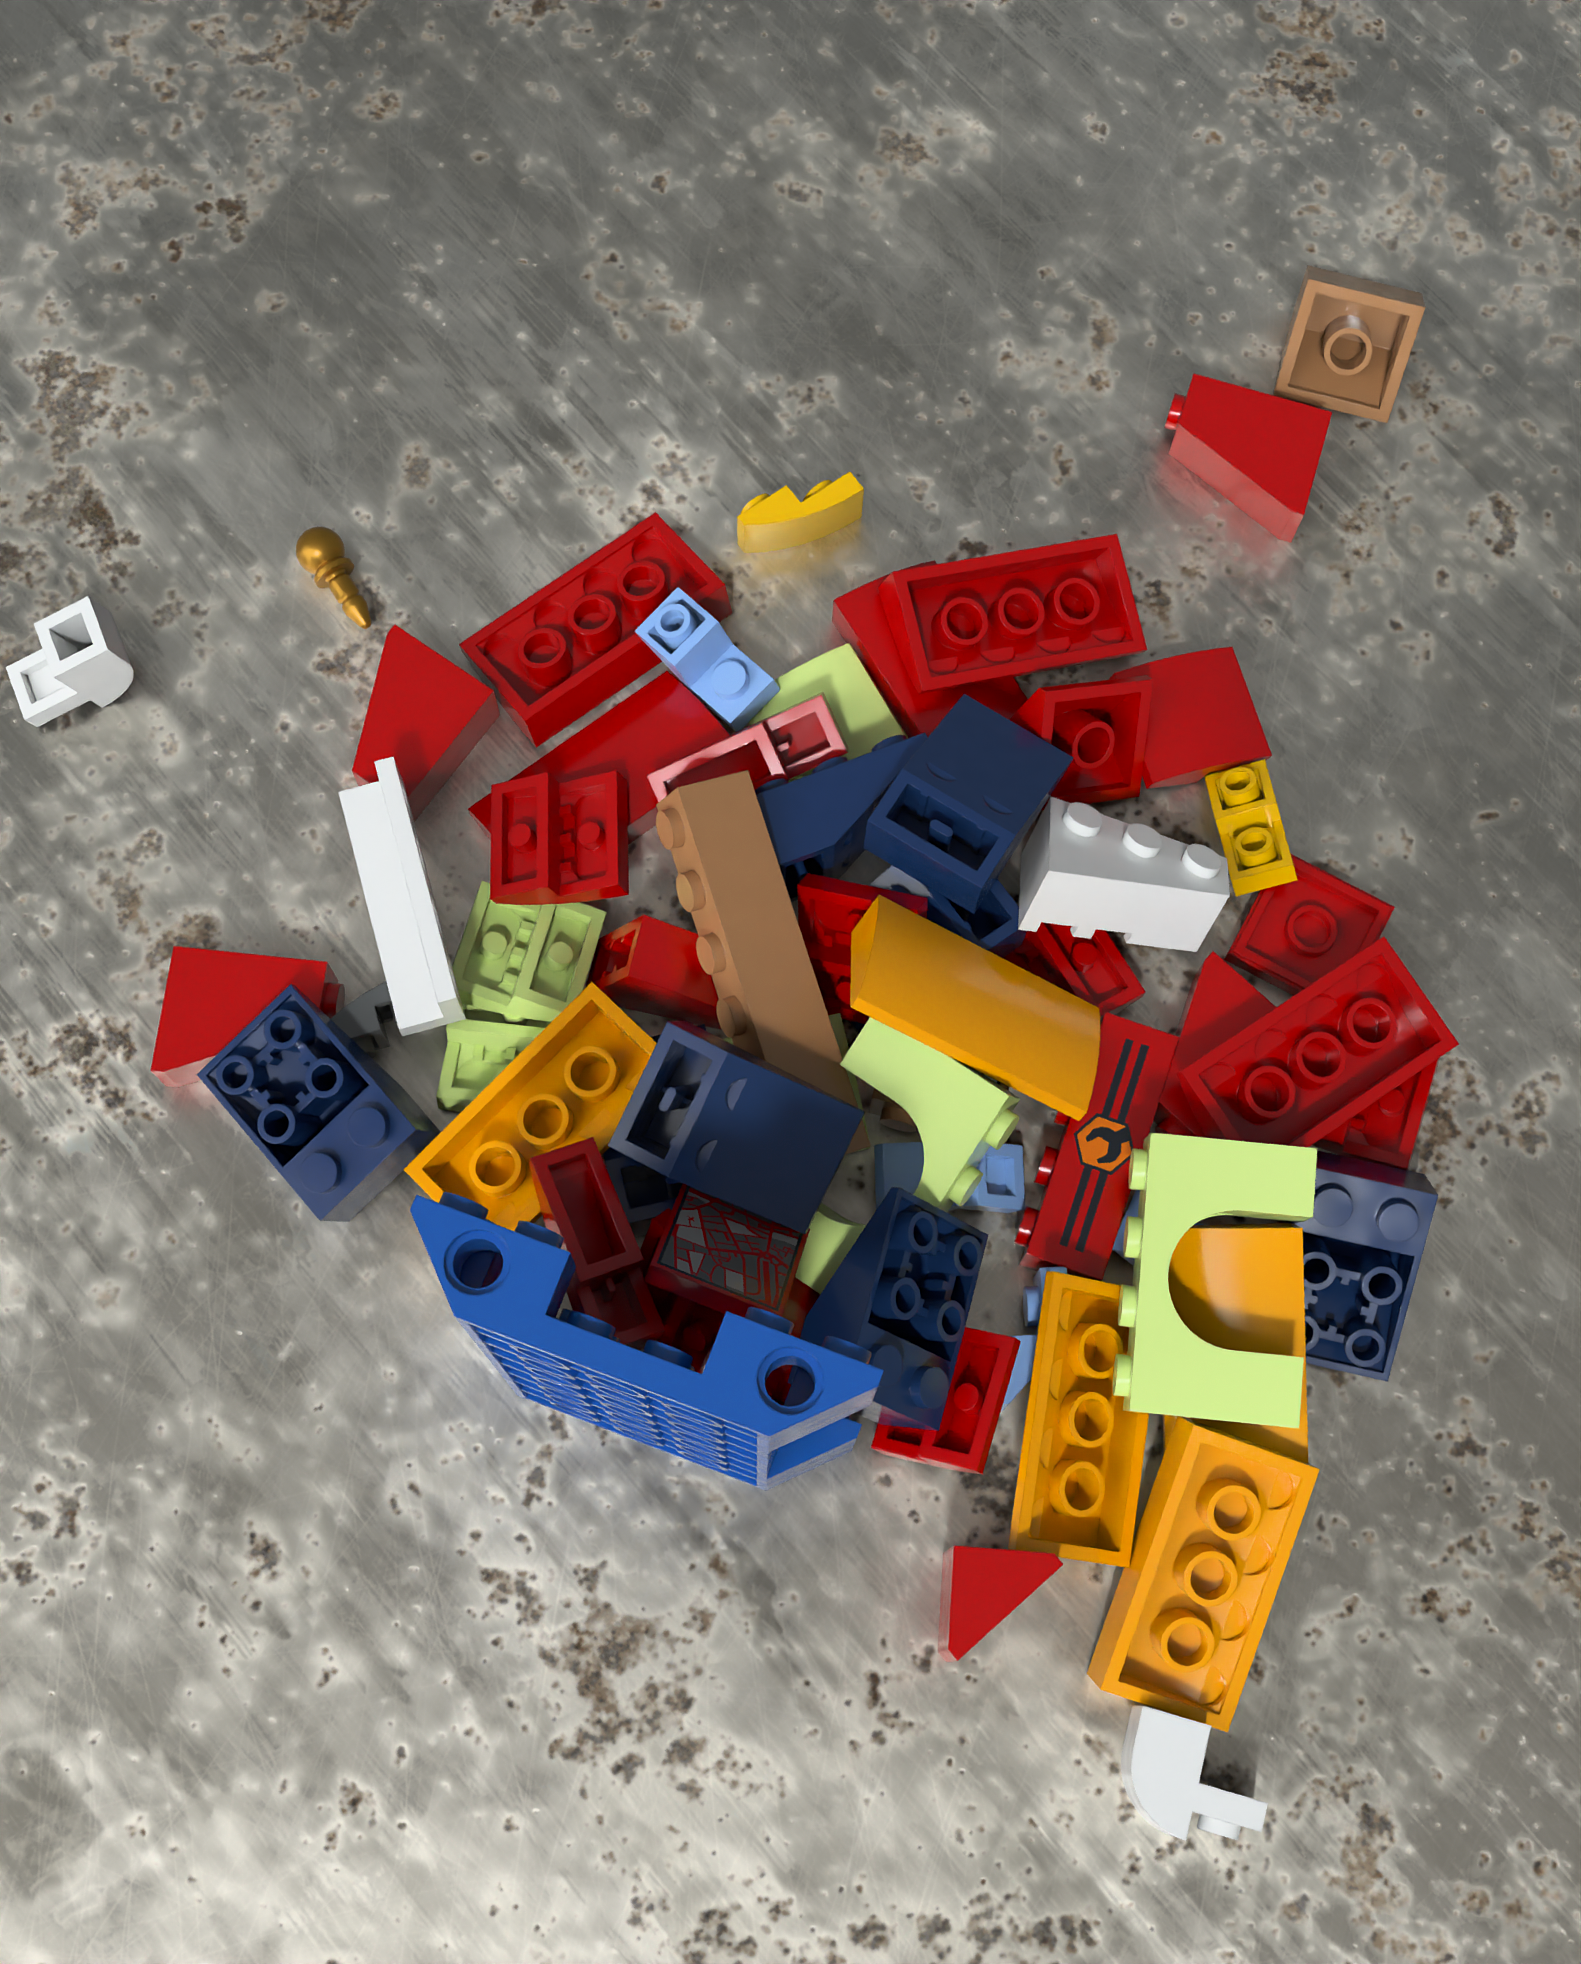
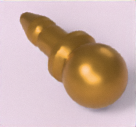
[296,527,371,629]

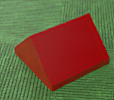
[1009,675,1153,810]
[937,1545,1064,1662]

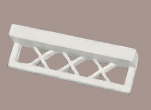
[338,757,466,1036]

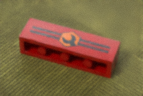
[1014,1012,1180,1281]

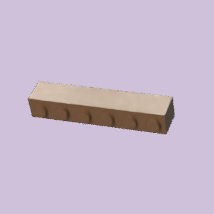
[656,770,871,1155]

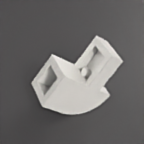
[6,596,134,727]
[1121,1705,1268,1841]

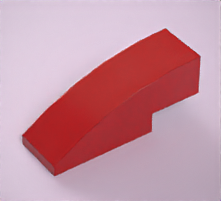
[647,692,849,802]
[529,1137,665,1350]

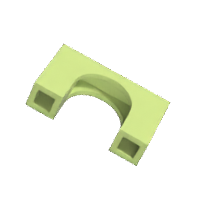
[795,1017,1020,1294]
[1113,1132,1317,1428]

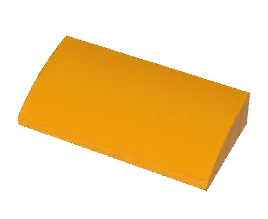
[850,895,1100,1121]
[403,982,657,1231]
[1162,1223,1309,1464]
[1008,1271,1149,1568]
[1087,1416,1320,1732]

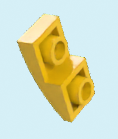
[737,471,864,553]
[1204,759,1298,896]

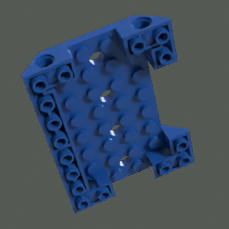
[410,1192,884,1491]

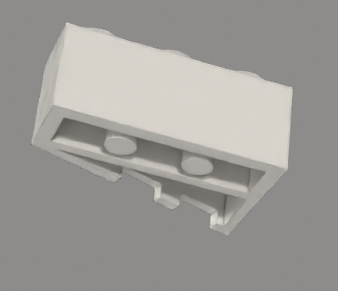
[1018,797,1230,952]

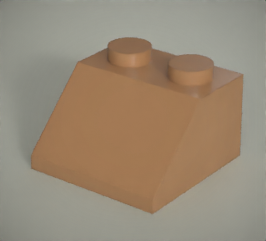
[1273,265,1425,423]

